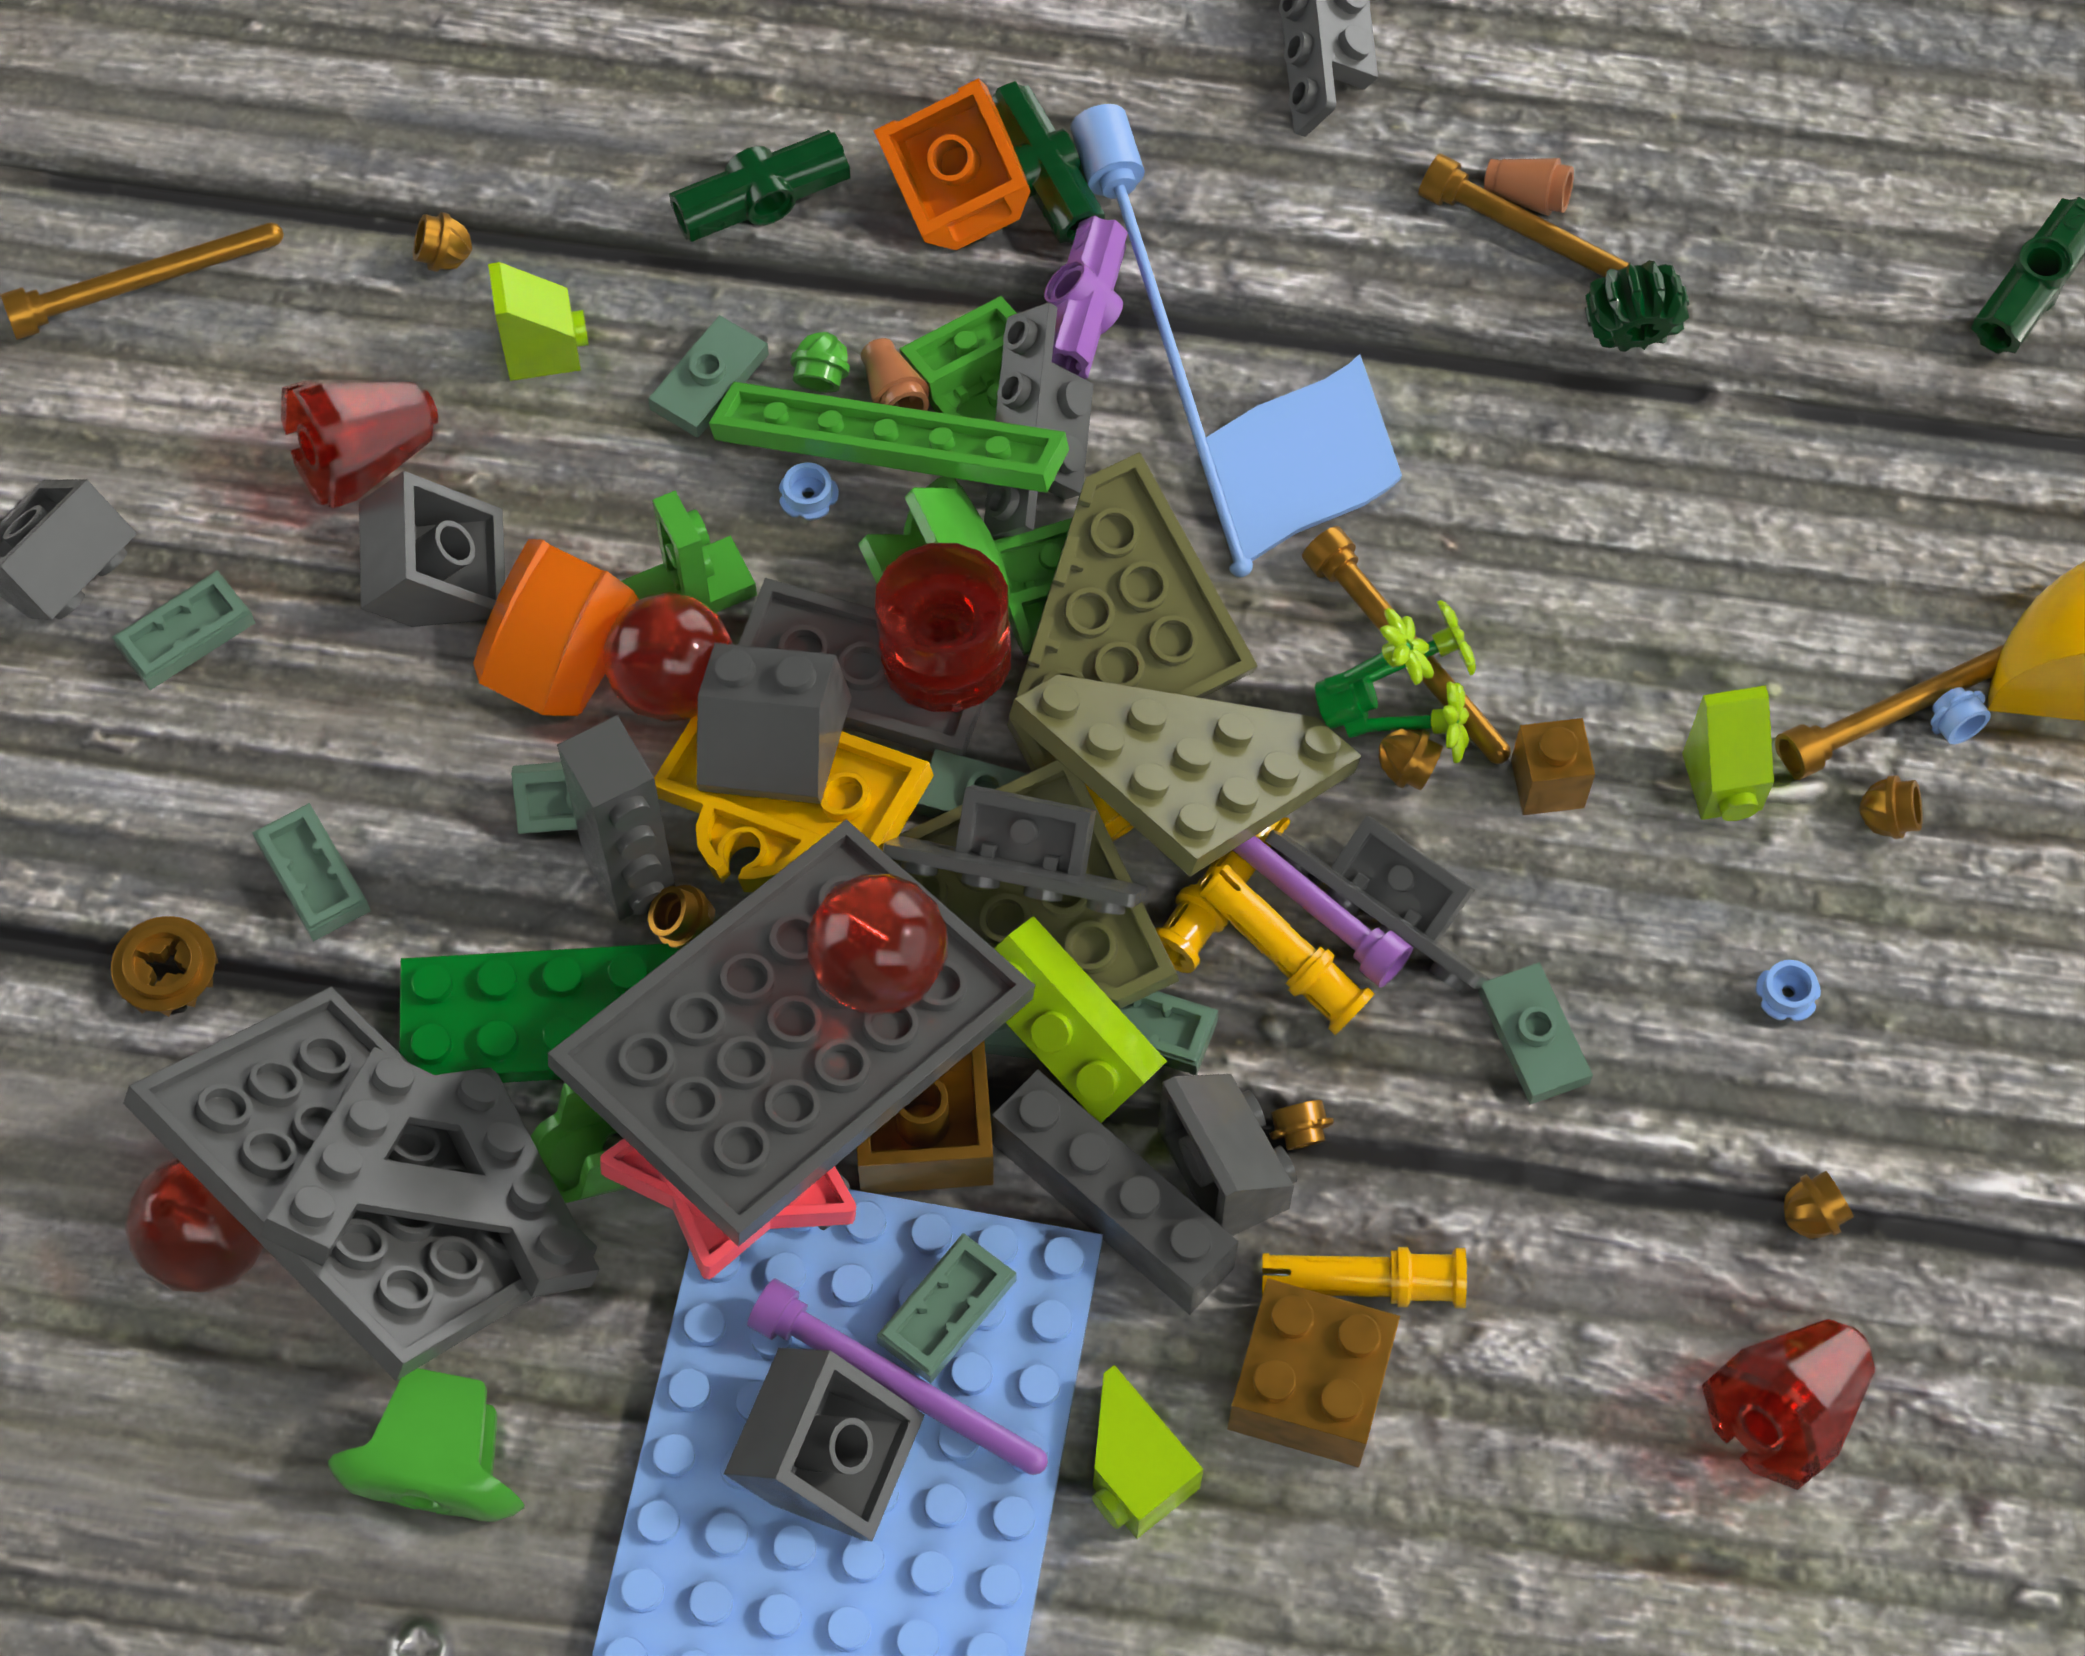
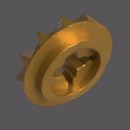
[111,916,218,1017]

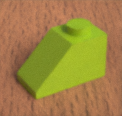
[488,262,589,381]
[1682,685,1774,821]
[1092,1365,1203,1539]

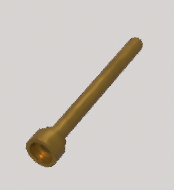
[1418,153,1629,277]
[0,222,284,340]
[1302,526,1511,764]
[1775,644,2004,780]

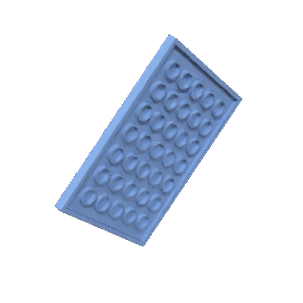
[592,1189,1103,1656]

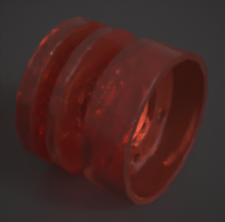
[875,543,1011,712]

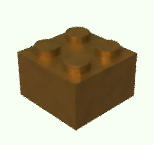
[857,1041,994,1194]
[1227,1278,1400,1467]

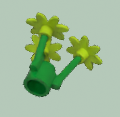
[1315,600,1476,763]

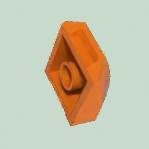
[873,78,1030,250]
[473,539,644,716]

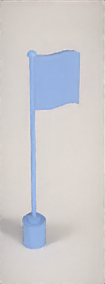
[1070,104,1402,577]

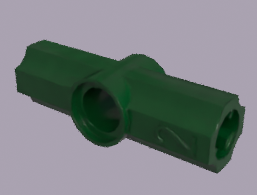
[992,81,1105,245]
[669,130,851,242]
[1971,197,2085,355]

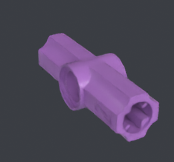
[1044,215,1128,379]

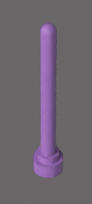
[1233,836,1413,988]
[747,1278,1048,1475]

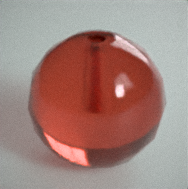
[603,592,733,722]
[807,873,948,1015]
[125,1158,264,1293]

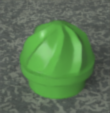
[790,332,850,393]

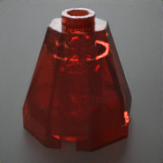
[281,380,438,508]
[1702,1319,1876,1490]

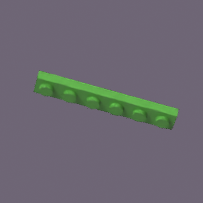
[709,381,1069,493]

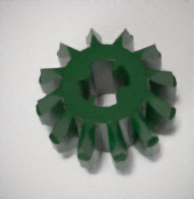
[1585,260,1689,352]

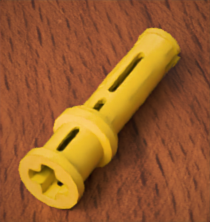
[1155,817,1290,973]
[1199,864,1375,1035]
[1262,1247,1467,1308]

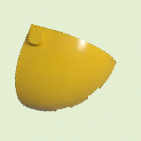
[1987,561,2085,721]

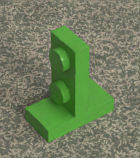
[621,490,757,643]

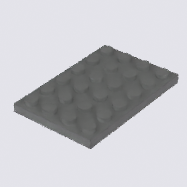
[548,819,1035,1247]
[123,987,597,1381]

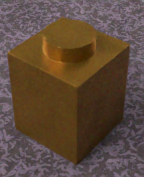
[1511,718,1595,815]

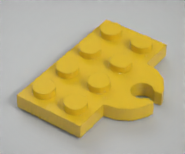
[654,709,934,892]

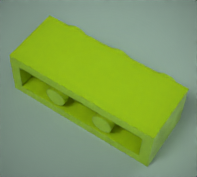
[994,916,1167,1123]

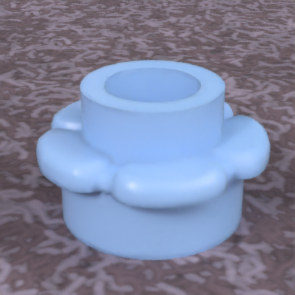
[779,462,839,521]
[1930,687,1991,745]
[1756,960,1821,1022]

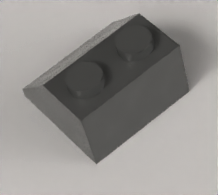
[359,471,505,627]
[0,479,137,620]
[697,643,852,804]
[1158,1074,1297,1236]
[724,1348,925,1541]

